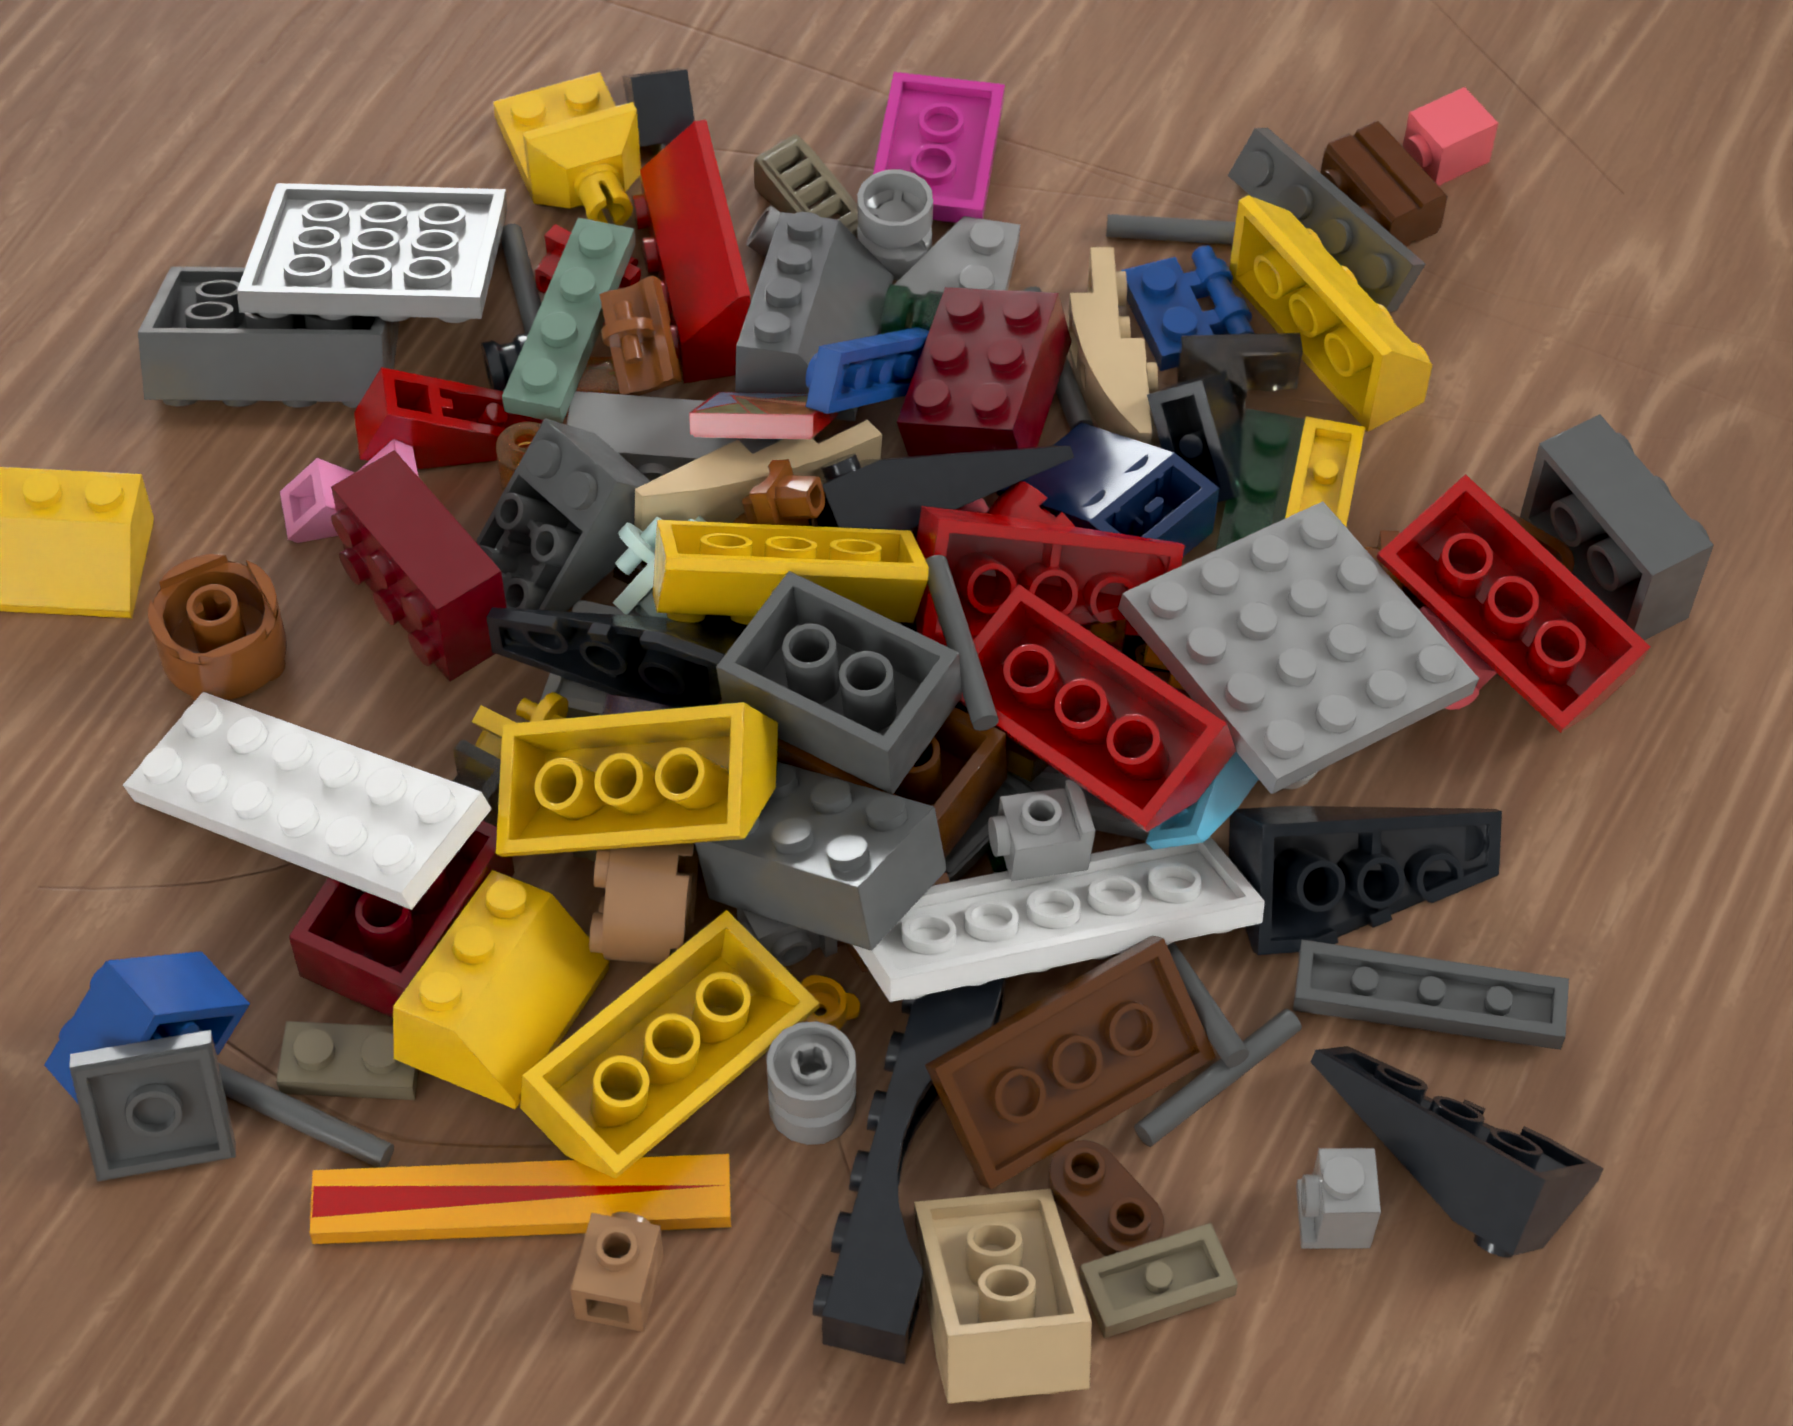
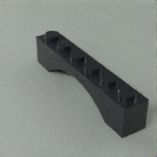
[812,978,1006,1364]

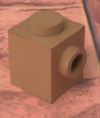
[570,1212,664,1332]

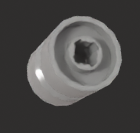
[857,169,933,280]
[767,1021,856,1145]

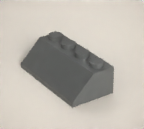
[735,212,894,422]

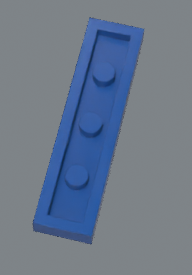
[805,327,929,414]

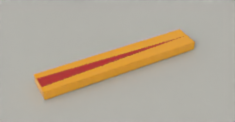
[309,1154,731,1244]

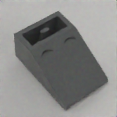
[476,418,650,612]

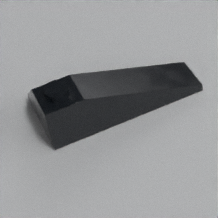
[814,446,1074,530]
[486,607,741,710]
[1229,806,1502,955]
[1311,1046,1604,1258]

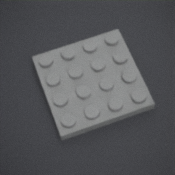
[237,183,507,323]
[1118,501,1479,794]

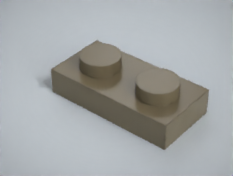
[276,1021,419,1100]
[1079,1223,1238,1339]

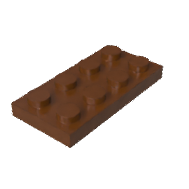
[925,935,1216,1190]

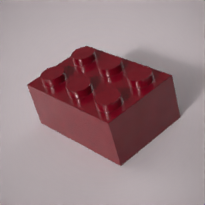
[897,287,1072,456]
[331,450,507,682]
[289,821,515,1018]

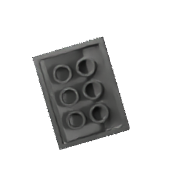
[138,267,399,408]

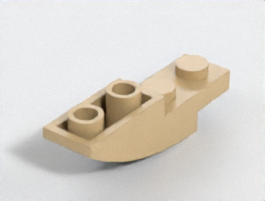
[1067,247,1161,445]

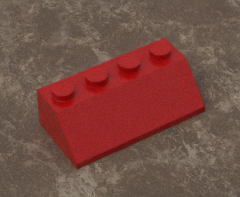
[632,119,751,383]
[1376,474,1651,733]
[959,584,1236,832]

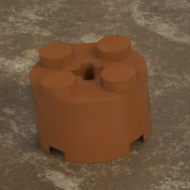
[148,554,287,701]

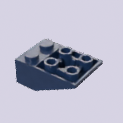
[997,422,1219,557]

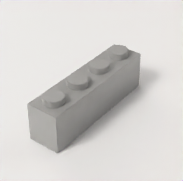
[566,391,814,481]

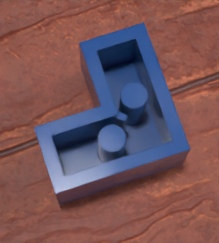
[44,951,250,1103]

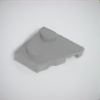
[889,216,1020,317]

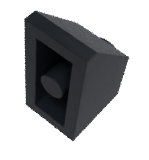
[622,68,695,155]
[1147,370,1243,502]

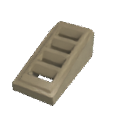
[754,134,858,237]

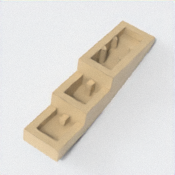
[634,420,882,532]

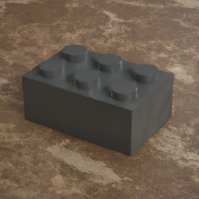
[1520,414,1714,640]
[716,571,962,795]
[695,761,947,951]

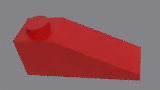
[354,367,544,470]

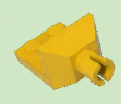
[493,72,641,226]

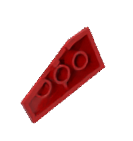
[916,506,1185,647]

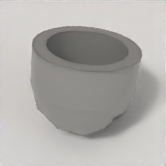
[746,206,781,256]

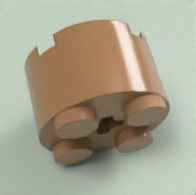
[589,843,699,964]

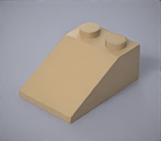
[914,1189,1092,1404]

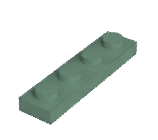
[502,218,636,423]

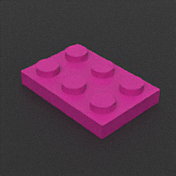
[873,72,1005,223]

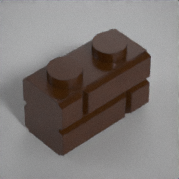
[1320,120,1448,247]

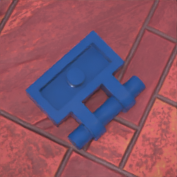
[1121,246,1255,371]

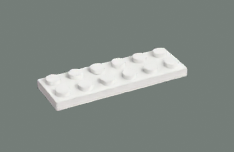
[123,692,492,910]
[853,836,1265,1002]

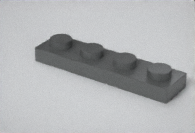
[1228,128,1426,312]
[1293,940,1569,1050]

